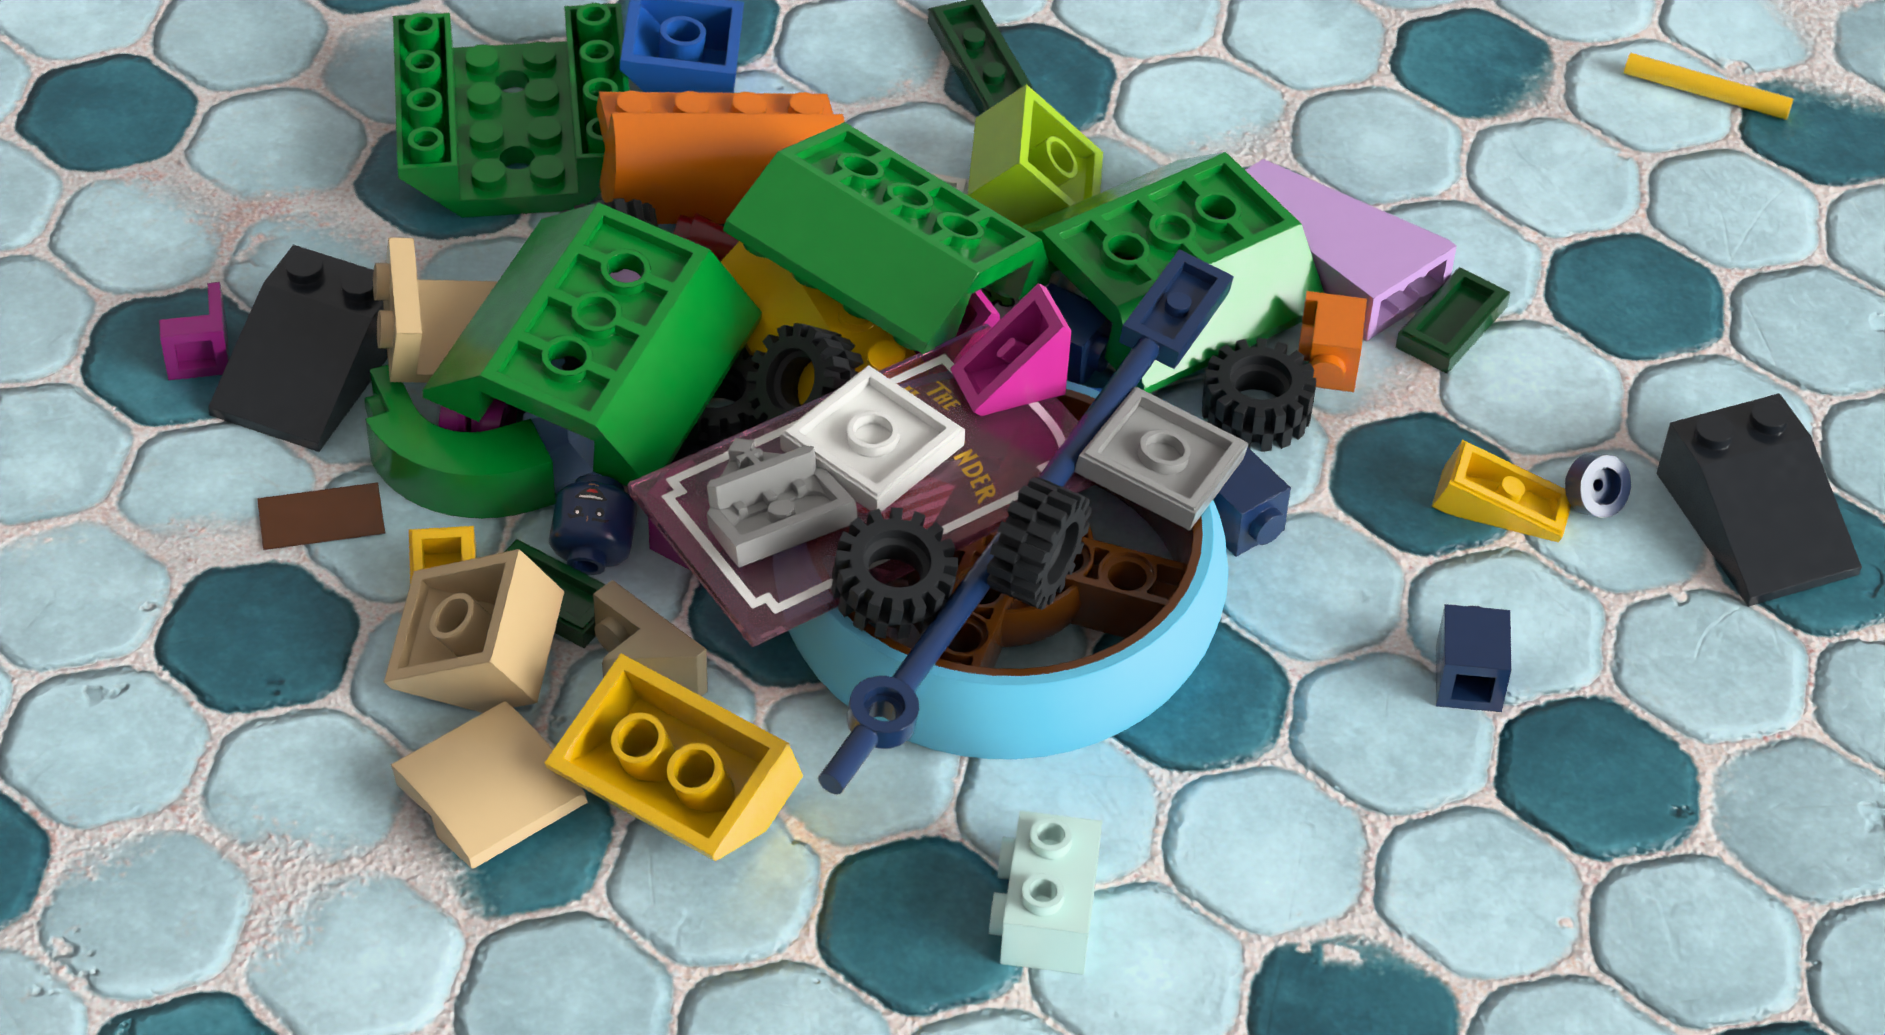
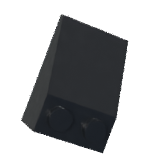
[208,244,388,452]
[1656,393,1862,607]

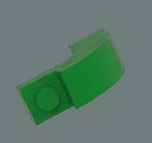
[364,365,556,519]

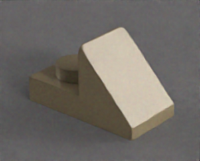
[593,580,708,696]

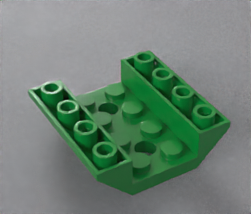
[393,3,629,218]
[723,122,1052,354]
[1022,152,1324,393]
[422,202,762,496]

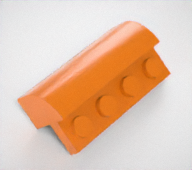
[596,91,845,224]

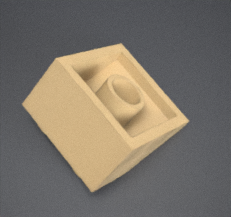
[384,549,564,713]

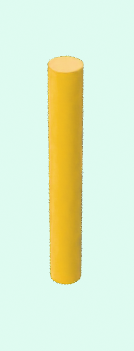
[1624,52,1794,120]

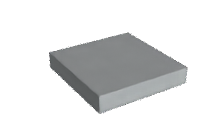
[1074,387,1249,531]

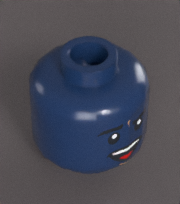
[549,475,638,575]

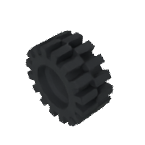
[747,323,864,432]
[1201,338,1316,452]
[987,476,1091,610]
[831,507,958,639]

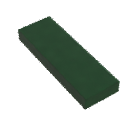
[928,0,1035,115]

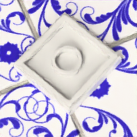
[780,365,965,512]

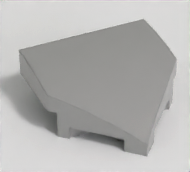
[707,438,858,568]

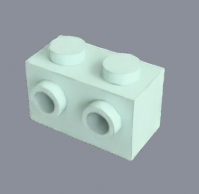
[989,811,1102,975]

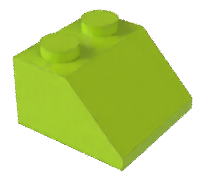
[967,84,1103,227]

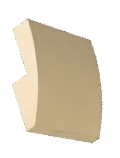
[391,701,588,869]

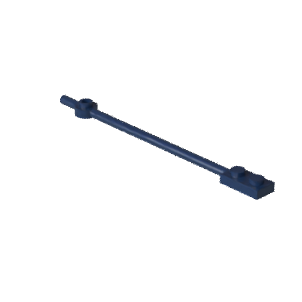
[818,249,1234,795]

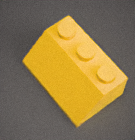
[544,653,803,861]

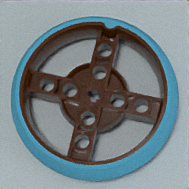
[773,375,1228,759]

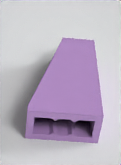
[1217,159,1457,341]

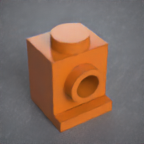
[1298,291,1367,392]

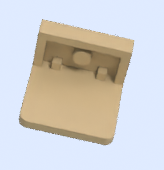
[373,237,497,383]

